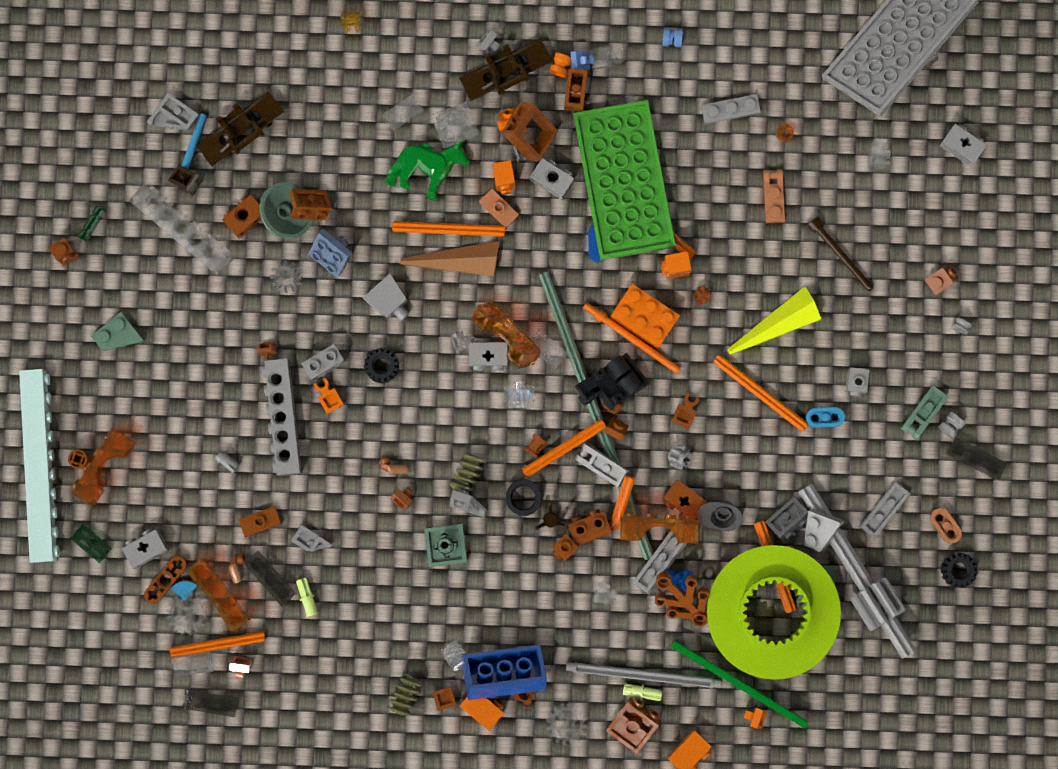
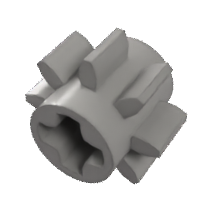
[668,444,692,470]

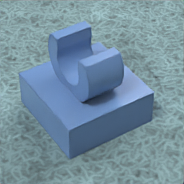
[570,51,594,70]

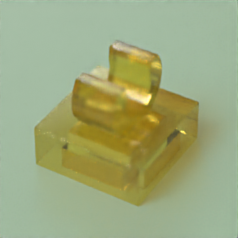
[340,12,361,33]

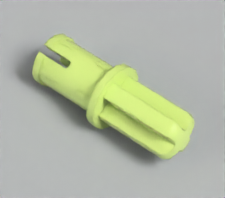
[296,578,318,617]
[623,683,662,701]

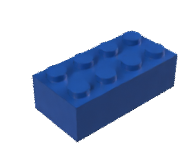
[462,645,547,700]

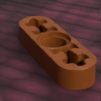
[144,556,188,604]

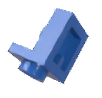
[667,569,694,592]

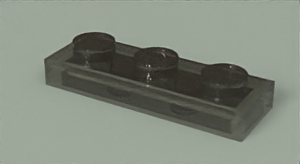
[946,437,1007,481]
[244,551,297,607]

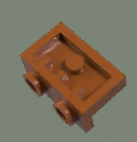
[289,189,332,220]

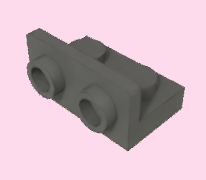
[765,497,808,544]

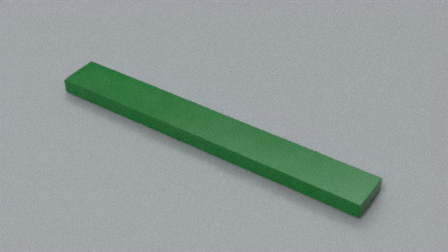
[670,641,808,729]

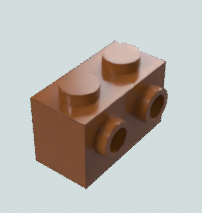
[568,509,612,546]

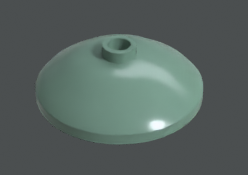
[259,182,313,239]

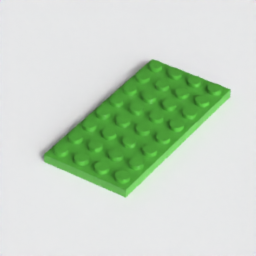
[573,100,676,261]

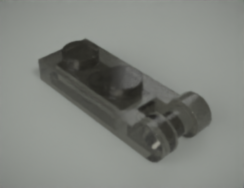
[182,689,239,717]

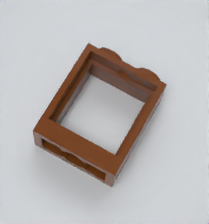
[502,102,558,162]

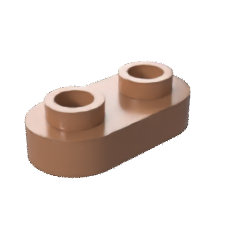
[930,508,962,543]

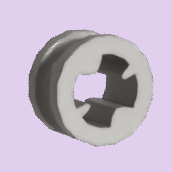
[952,317,972,334]

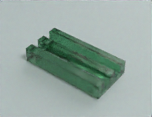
[70,524,113,563]

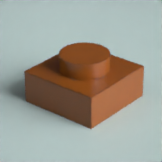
[605,417,629,441]
[432,686,457,711]

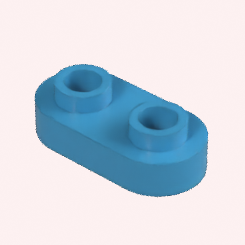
[805,407,845,428]

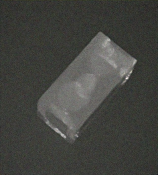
[526,329,568,370]

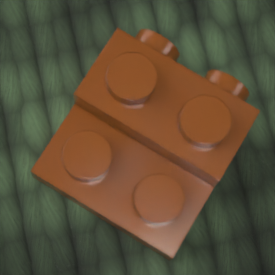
[606,697,662,754]

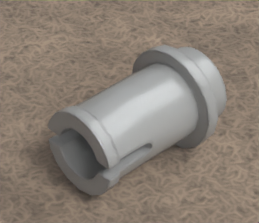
[215,450,240,474]

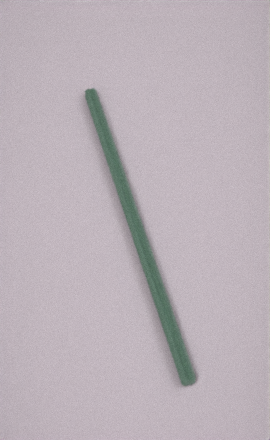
[539,272,653,560]

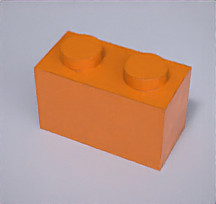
[492,160,516,195]
[661,251,691,280]
[460,696,505,731]
[667,729,712,769]

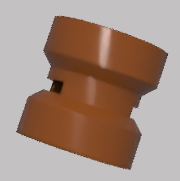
[68,450,91,470]

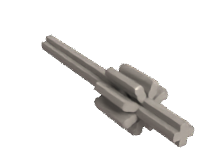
[799,484,917,659]

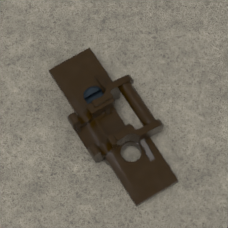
[459,38,552,102]
[196,91,284,166]

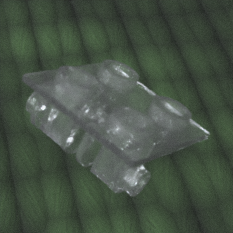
[431,102,479,148]

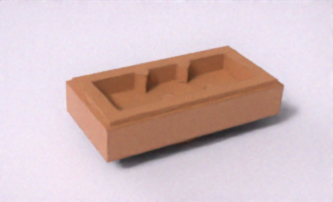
[479,189,519,229]

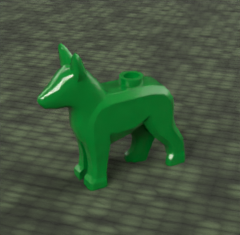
[385,137,470,202]

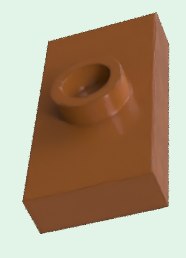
[238,506,282,537]

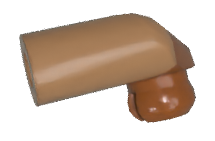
[380,458,407,474]
[229,554,245,583]

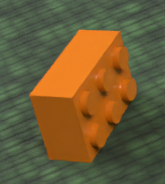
[610,284,680,350]

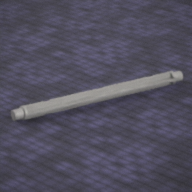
[566,662,721,689]

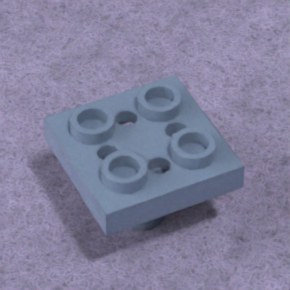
[308,229,352,278]

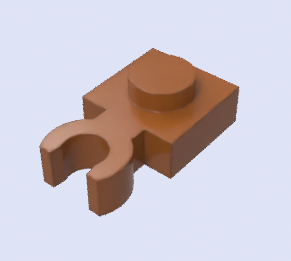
[671,393,699,429]

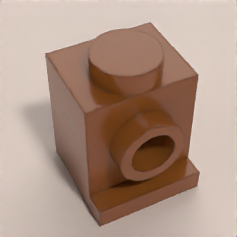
[48,238,79,267]

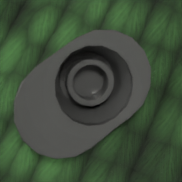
[696,500,742,532]

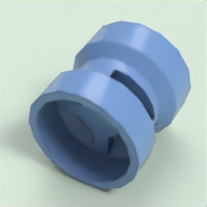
[662,27,683,48]

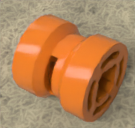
[549,53,571,78]

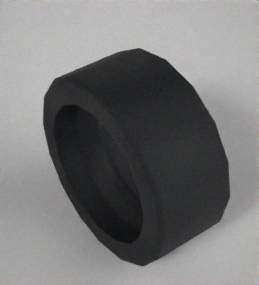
[506,479,542,516]

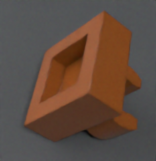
[390,487,414,512]

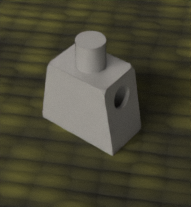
[363,274,409,321]

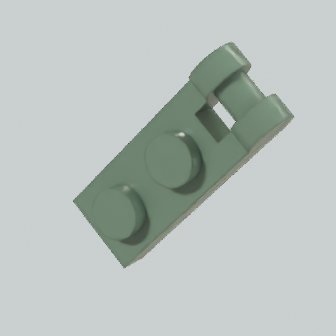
[900,385,949,440]

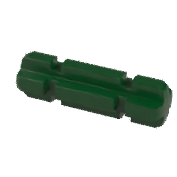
[78,206,105,242]

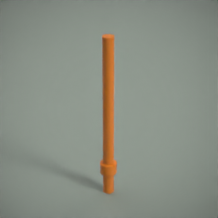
[583,302,680,374]

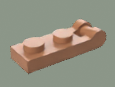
[763,169,785,224]

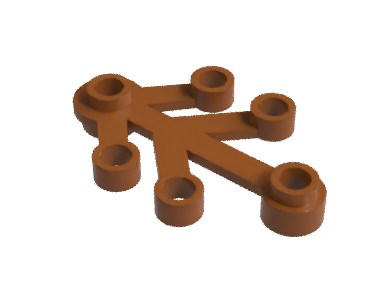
[655,571,709,627]

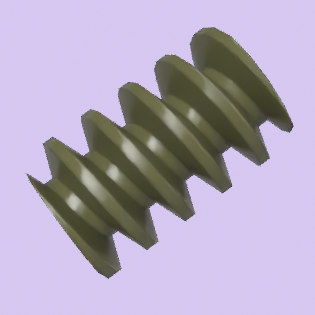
[449,454,486,492]
[386,672,424,716]

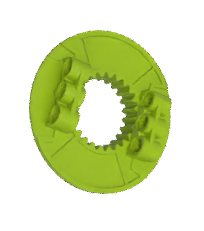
[707,545,841,680]

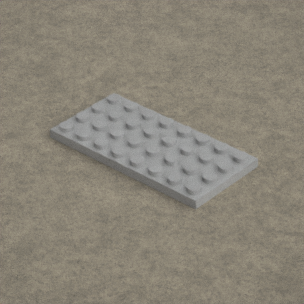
[822,0,979,117]

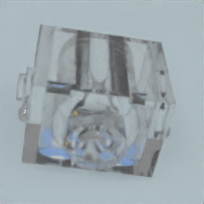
[503,381,536,408]

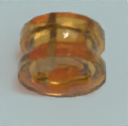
[776,124,794,143]

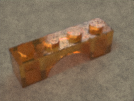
[471,301,541,369]
[72,429,137,506]
[620,513,700,544]
[186,558,251,632]

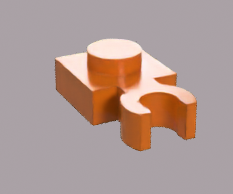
[314,378,344,414]

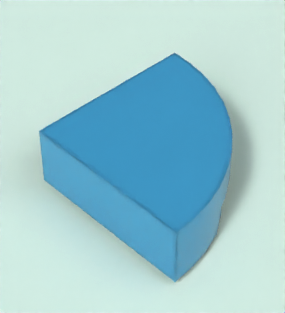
[170,581,198,601]

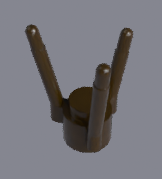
[535,502,569,530]

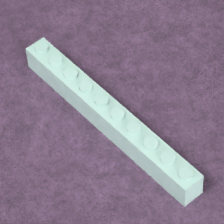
[19,369,60,563]

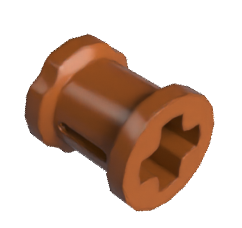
[523,433,548,459]

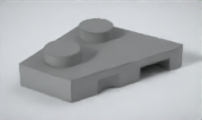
[147,93,199,131]
[450,489,487,518]
[804,509,844,552]

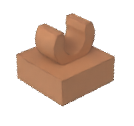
[229,656,253,680]

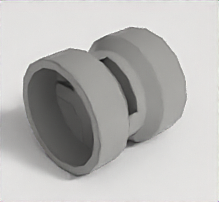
[938,412,965,439]

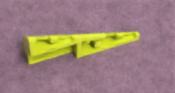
[727,287,821,355]

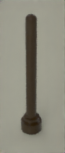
[807,216,873,291]

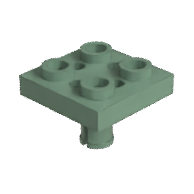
[424,524,467,567]

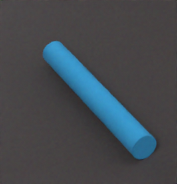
[181,113,207,169]

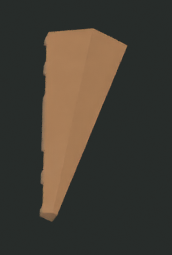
[400,241,500,277]

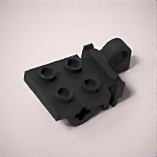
[575,353,649,411]

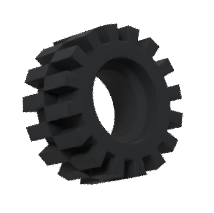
[364,348,399,383]
[941,553,978,588]

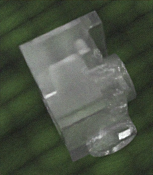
[868,139,891,169]

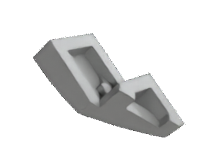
[291,524,332,552]

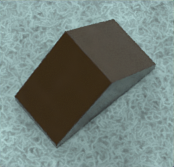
[168,165,203,196]

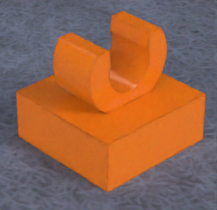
[744,708,768,730]

